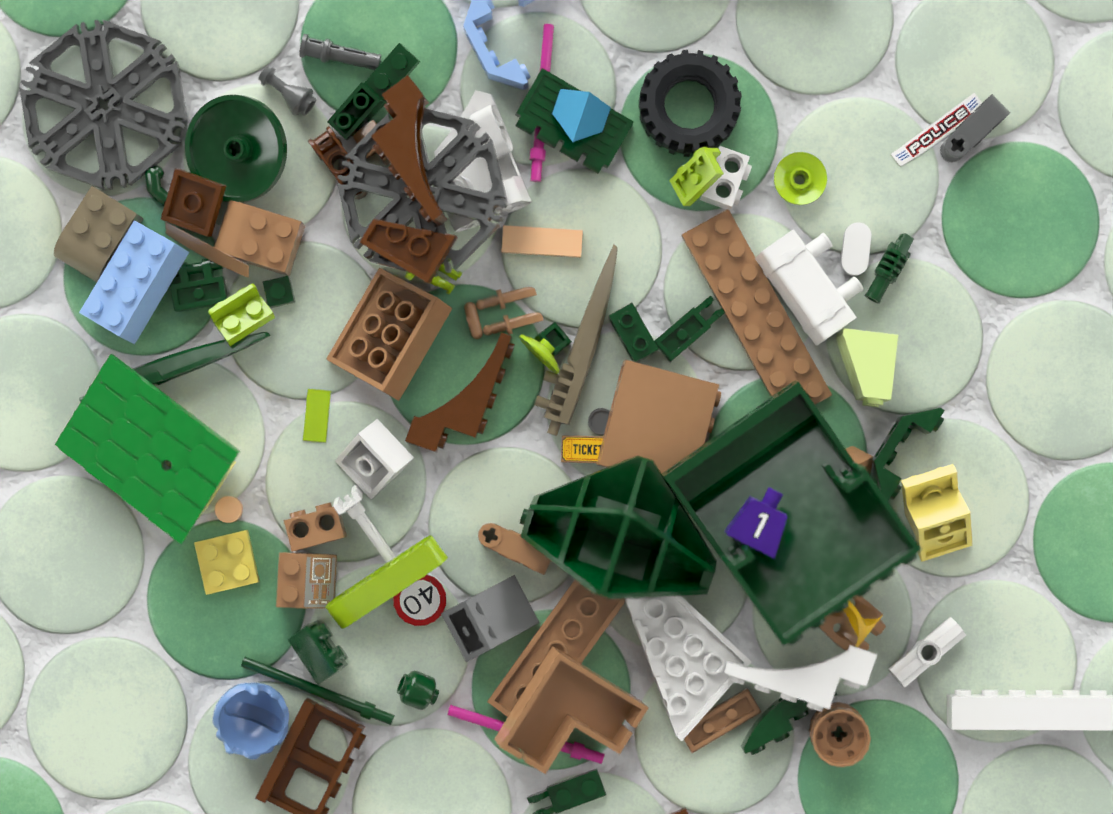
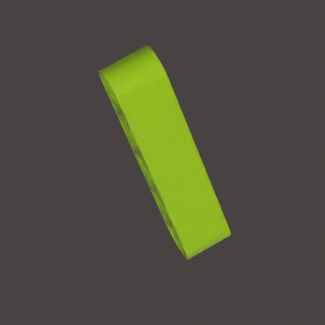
[325,535,448,629]

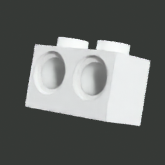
[700,146,752,211]

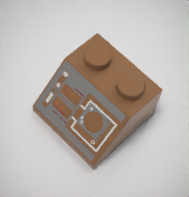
[276,552,337,608]

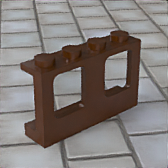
[255,698,367,814]

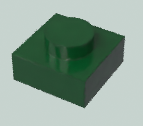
[262,276,296,308]

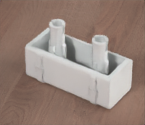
[755,229,864,346]

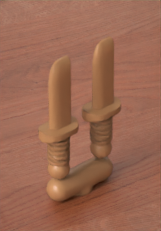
[464,287,544,339]

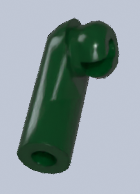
[145,165,168,206]

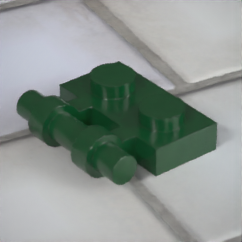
[170,258,228,312]

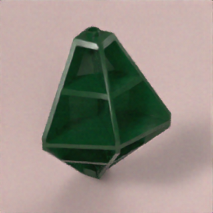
[519,455,717,599]

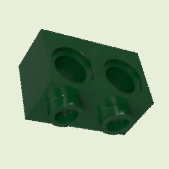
[608,302,659,363]

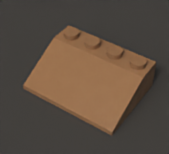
[326,268,453,401]

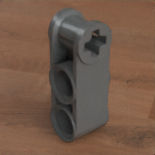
[940,94,1010,162]

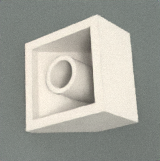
[335,419,414,499]

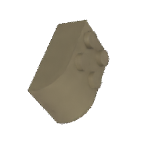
[54,186,144,283]

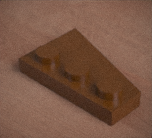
[360,219,458,284]

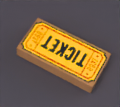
[561,435,603,463]

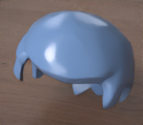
[213,683,289,759]

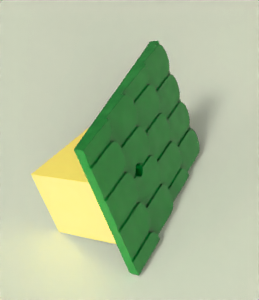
[54,354,240,544]

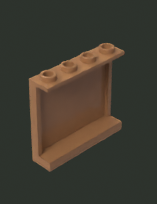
[596,360,721,473]

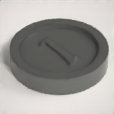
[588,408,610,435]

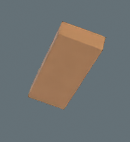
[684,688,761,753]

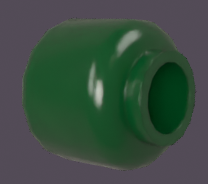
[397,671,439,710]

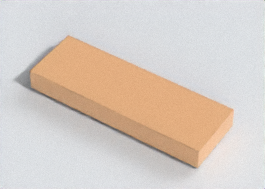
[501,225,583,258]

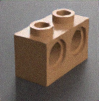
[284,502,347,552]

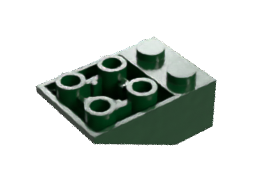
[288,620,348,685]

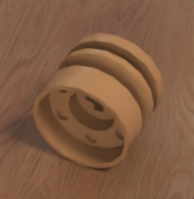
[809,702,871,767]

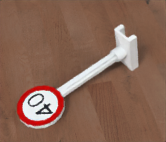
[333,484,446,626]

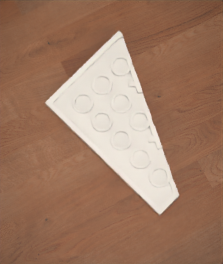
[625,596,752,741]

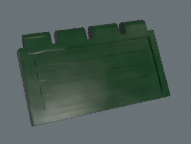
[515,68,634,174]

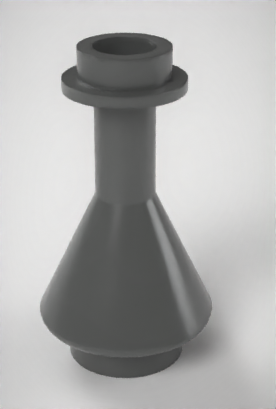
[258,67,316,116]

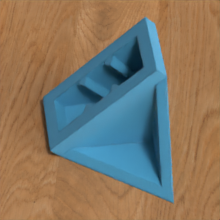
[552,89,611,142]

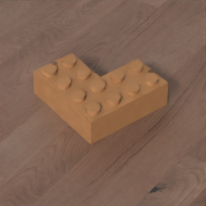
[494,646,649,774]

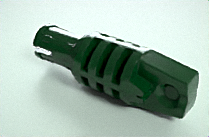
[864,233,914,304]

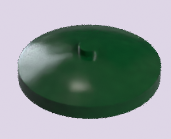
[185,95,287,202]

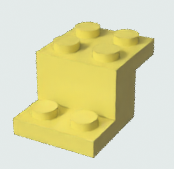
[901,464,973,562]

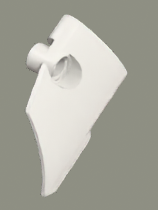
[434,90,532,232]

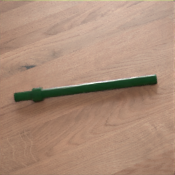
[241,656,395,725]

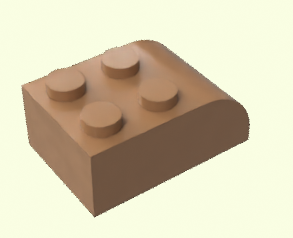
[214,201,306,276]

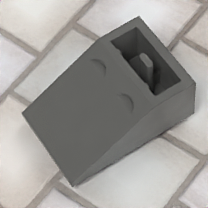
[441,575,539,662]

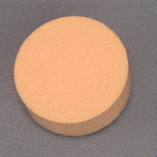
[215,496,243,523]

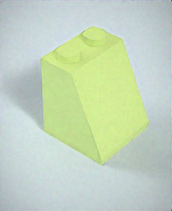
[836,328,898,407]

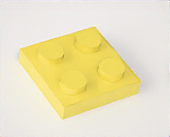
[194,530,260,595]

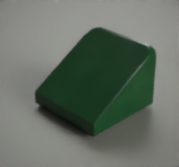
[534,322,572,357]

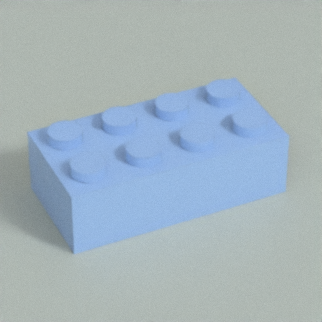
[79,220,189,344]

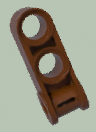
[308,126,368,200]

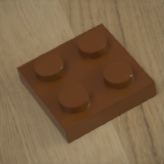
[161,169,226,237]

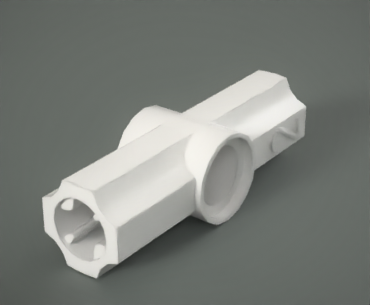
[888,617,966,688]

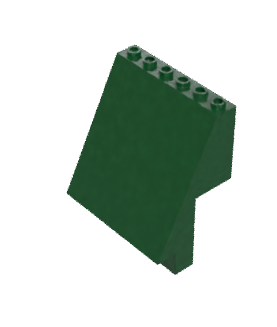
[662,380,922,646]

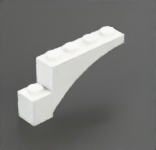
[724,645,877,712]

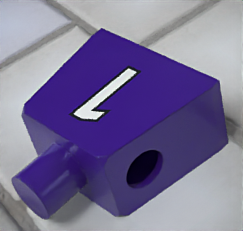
[724,487,787,558]

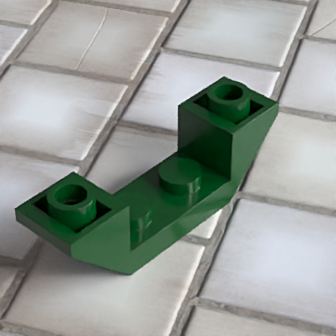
[872,408,945,501]

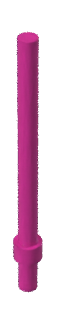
[529,24,554,182]
[447,705,605,764]

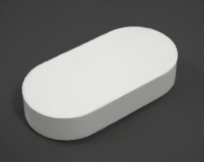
[840,222,872,276]

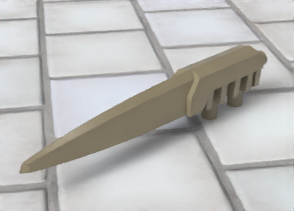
[534,244,618,436]

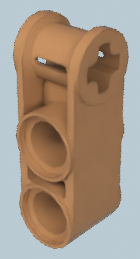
[478,523,551,575]

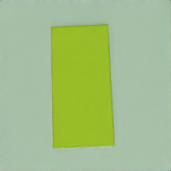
[303,389,331,443]

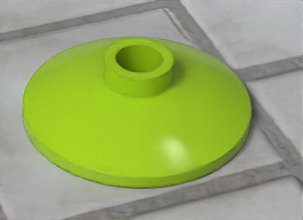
[774,152,827,205]
[519,334,560,374]

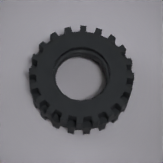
[639,50,742,157]

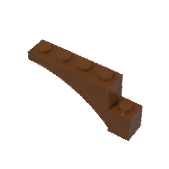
[371,75,447,226]
[405,333,515,453]

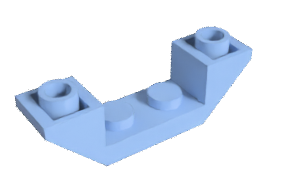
[463,0,531,90]

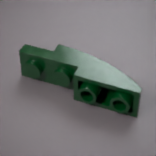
[327,43,421,140]
[741,691,837,755]

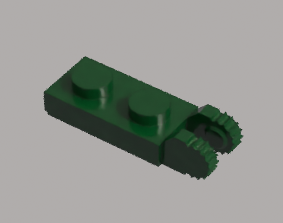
[654,295,725,362]
[527,768,606,814]

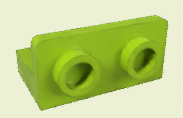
[669,147,724,206]
[208,283,275,346]

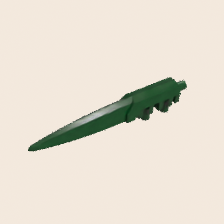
[79,332,271,402]

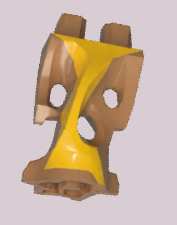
[819,595,886,651]

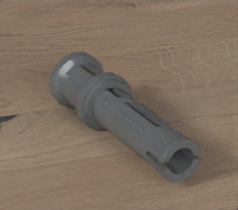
[299,34,382,70]

